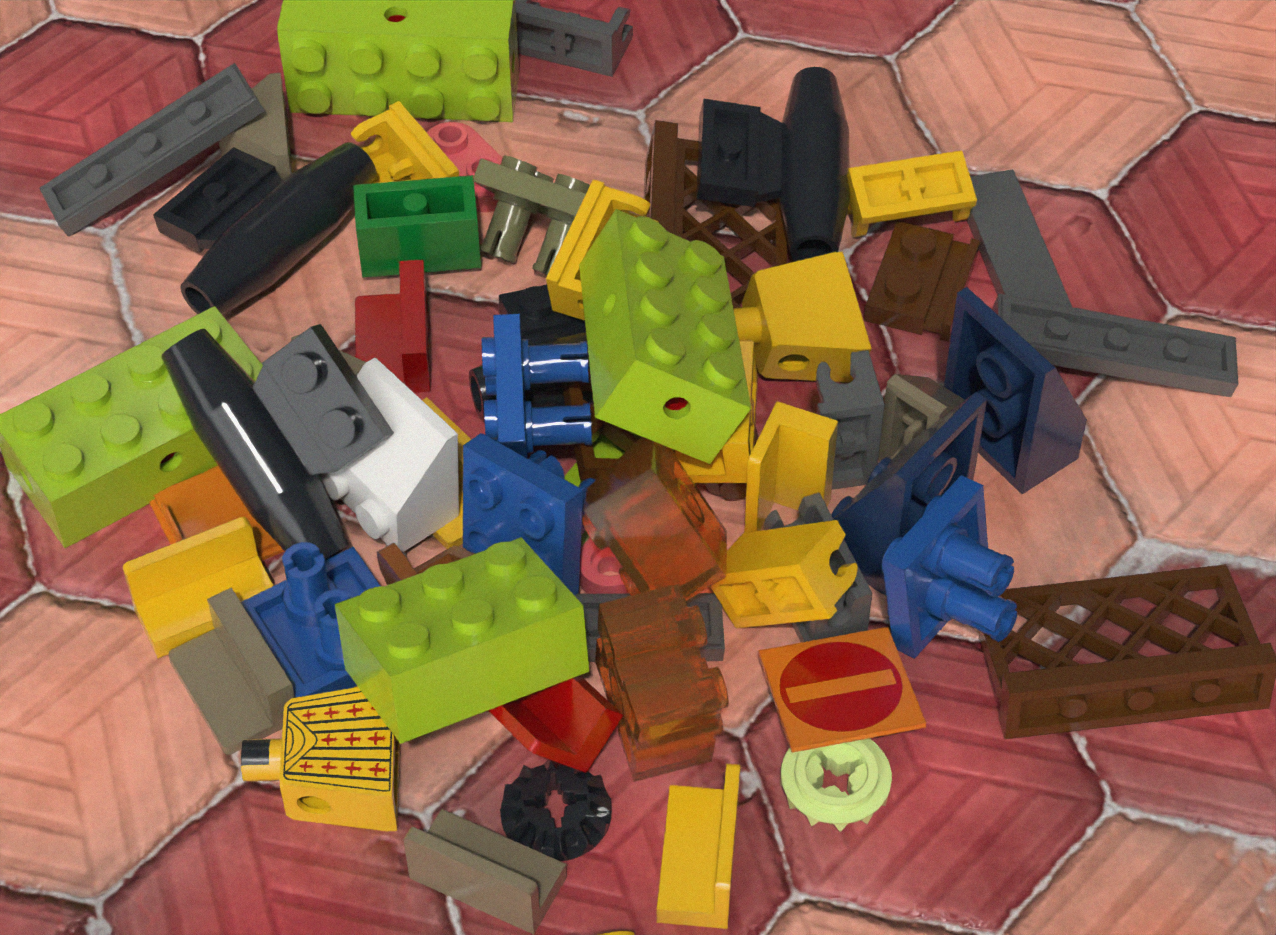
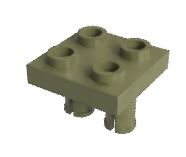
[473,155,590,275]

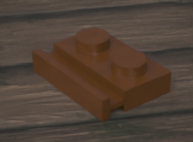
[864,221,980,342]

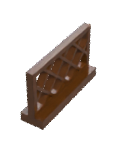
[643,120,787,308]
[977,564,1276,739]

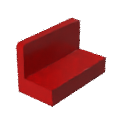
[355,260,431,393]
[488,675,623,773]

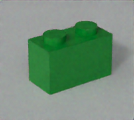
[353,175,481,278]

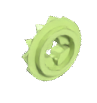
[780,738,892,832]

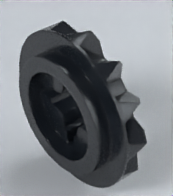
[500,759,612,861]

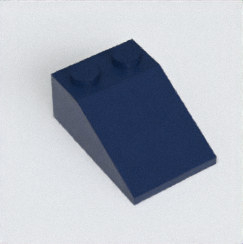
[943,287,1087,494]
[831,392,987,597]

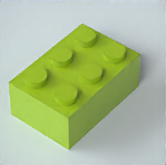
[335,537,590,744]

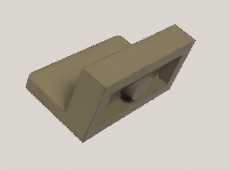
[168,588,295,755]
[403,809,567,935]

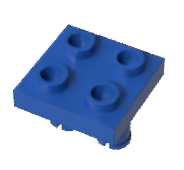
[482,314,592,459]
[463,433,615,596]
[882,475,1017,659]
[241,542,380,698]

